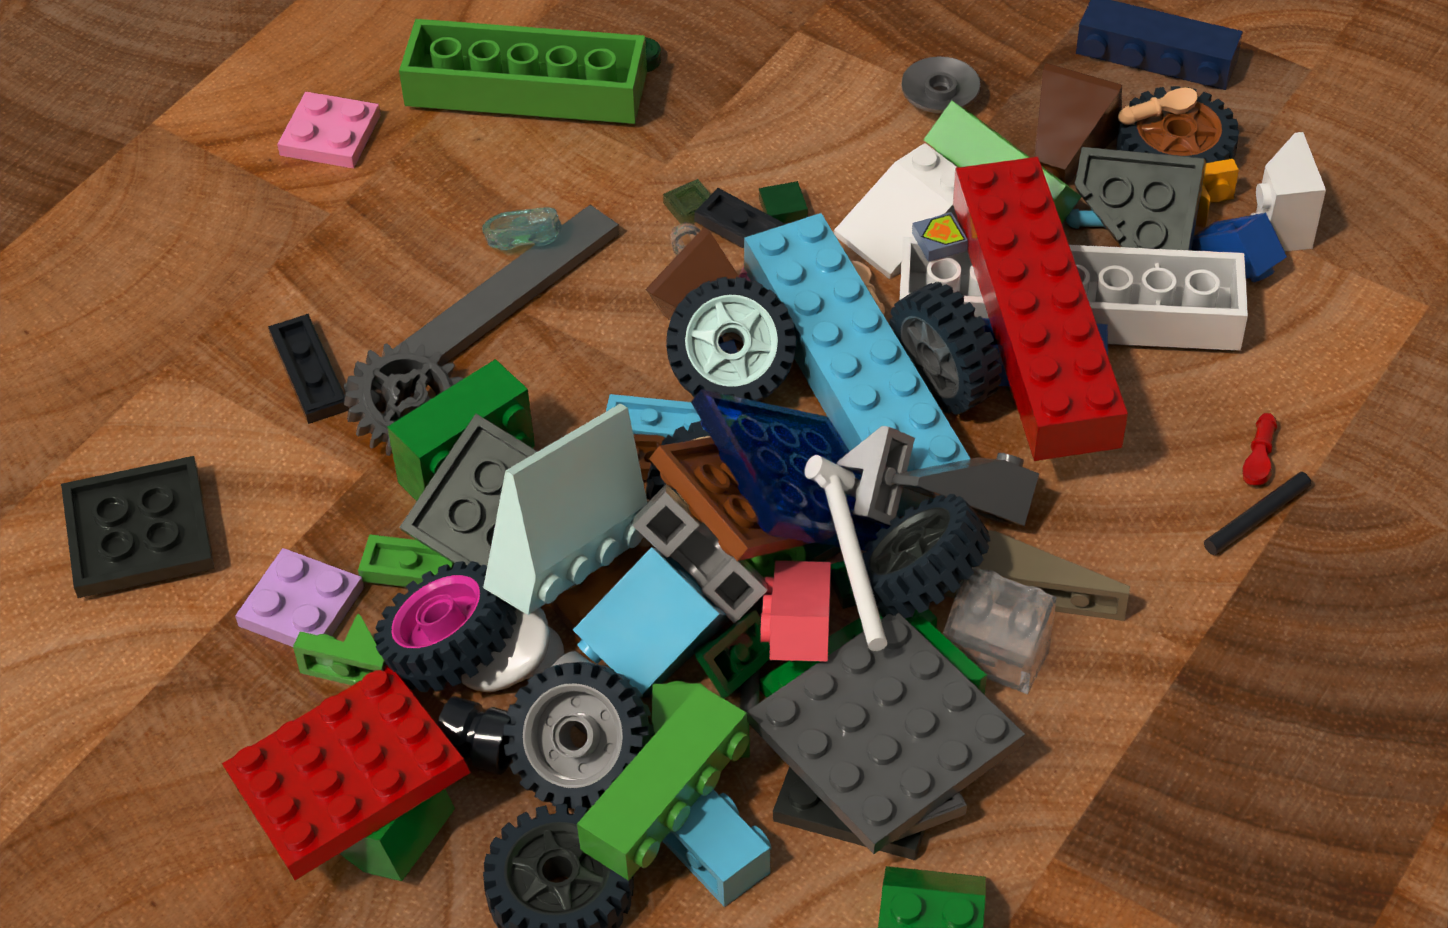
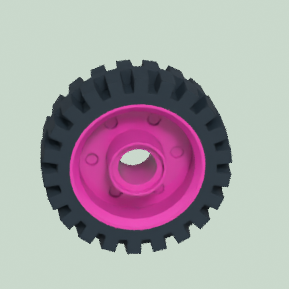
[374,561,517,692]

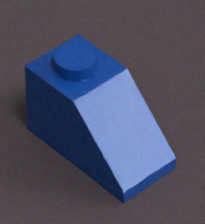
[1191,213,1287,282]

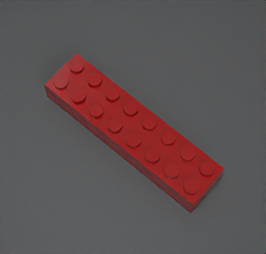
[953,157,1128,461]

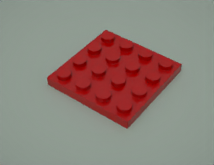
[222,665,471,880]

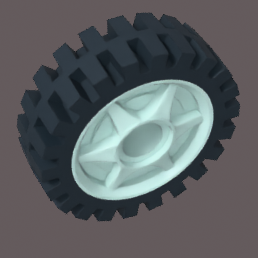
[666,277,796,407]

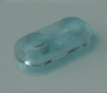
[482,207,562,250]

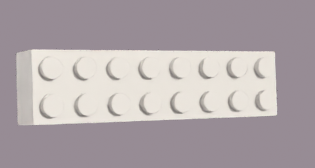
[899,237,1248,351]

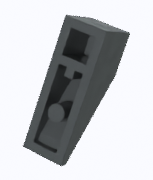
[891,453,1039,526]

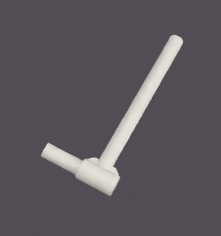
[805,455,887,651]

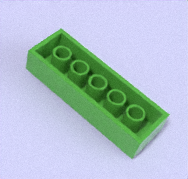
[399,19,647,124]

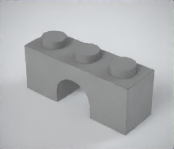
[633,484,768,623]

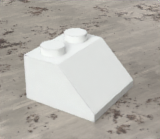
[1251,132,1326,252]

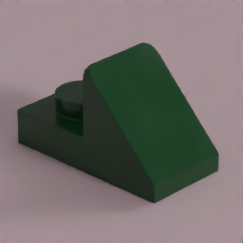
[693,610,770,698]

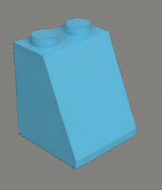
[573,547,730,697]

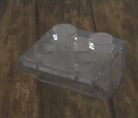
[943,567,1057,694]

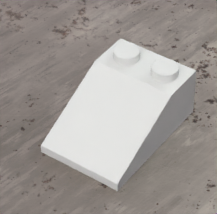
[834,143,960,280]

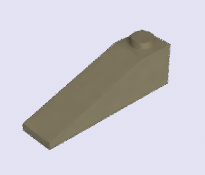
[944,530,1130,621]

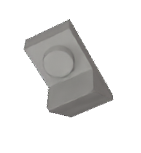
[837,426,915,526]

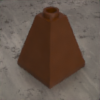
[1035,63,1122,185]
[646,227,744,349]

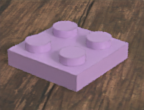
[235,548,364,647]

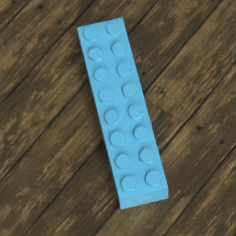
[744,213,971,518]

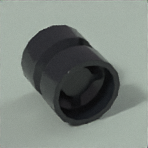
[437,696,512,775]

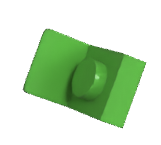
[293,614,386,685]

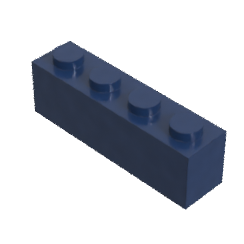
[1076,0,1243,90]

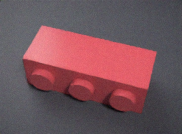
[761,561,831,662]

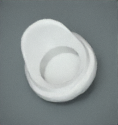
[462,607,564,692]

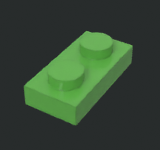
[358,534,454,587]

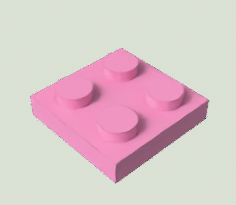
[277,92,381,169]

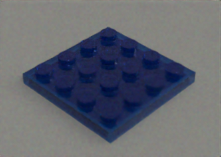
[691,389,890,551]

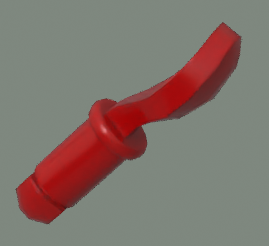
[1242,413,1277,486]

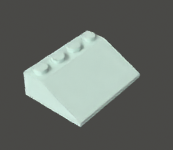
[483,403,647,615]

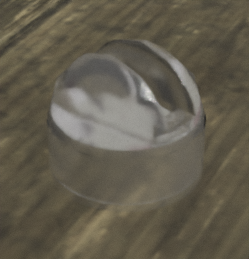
[670,222,700,255]

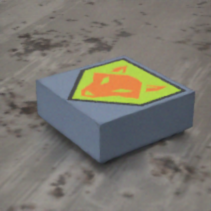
[912,212,968,262]

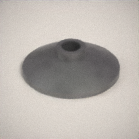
[901,56,980,113]

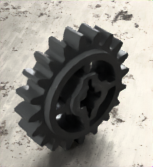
[344,341,463,456]

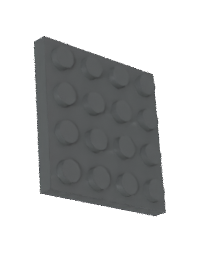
[747,613,1025,854]

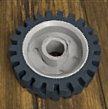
[503,662,654,809]

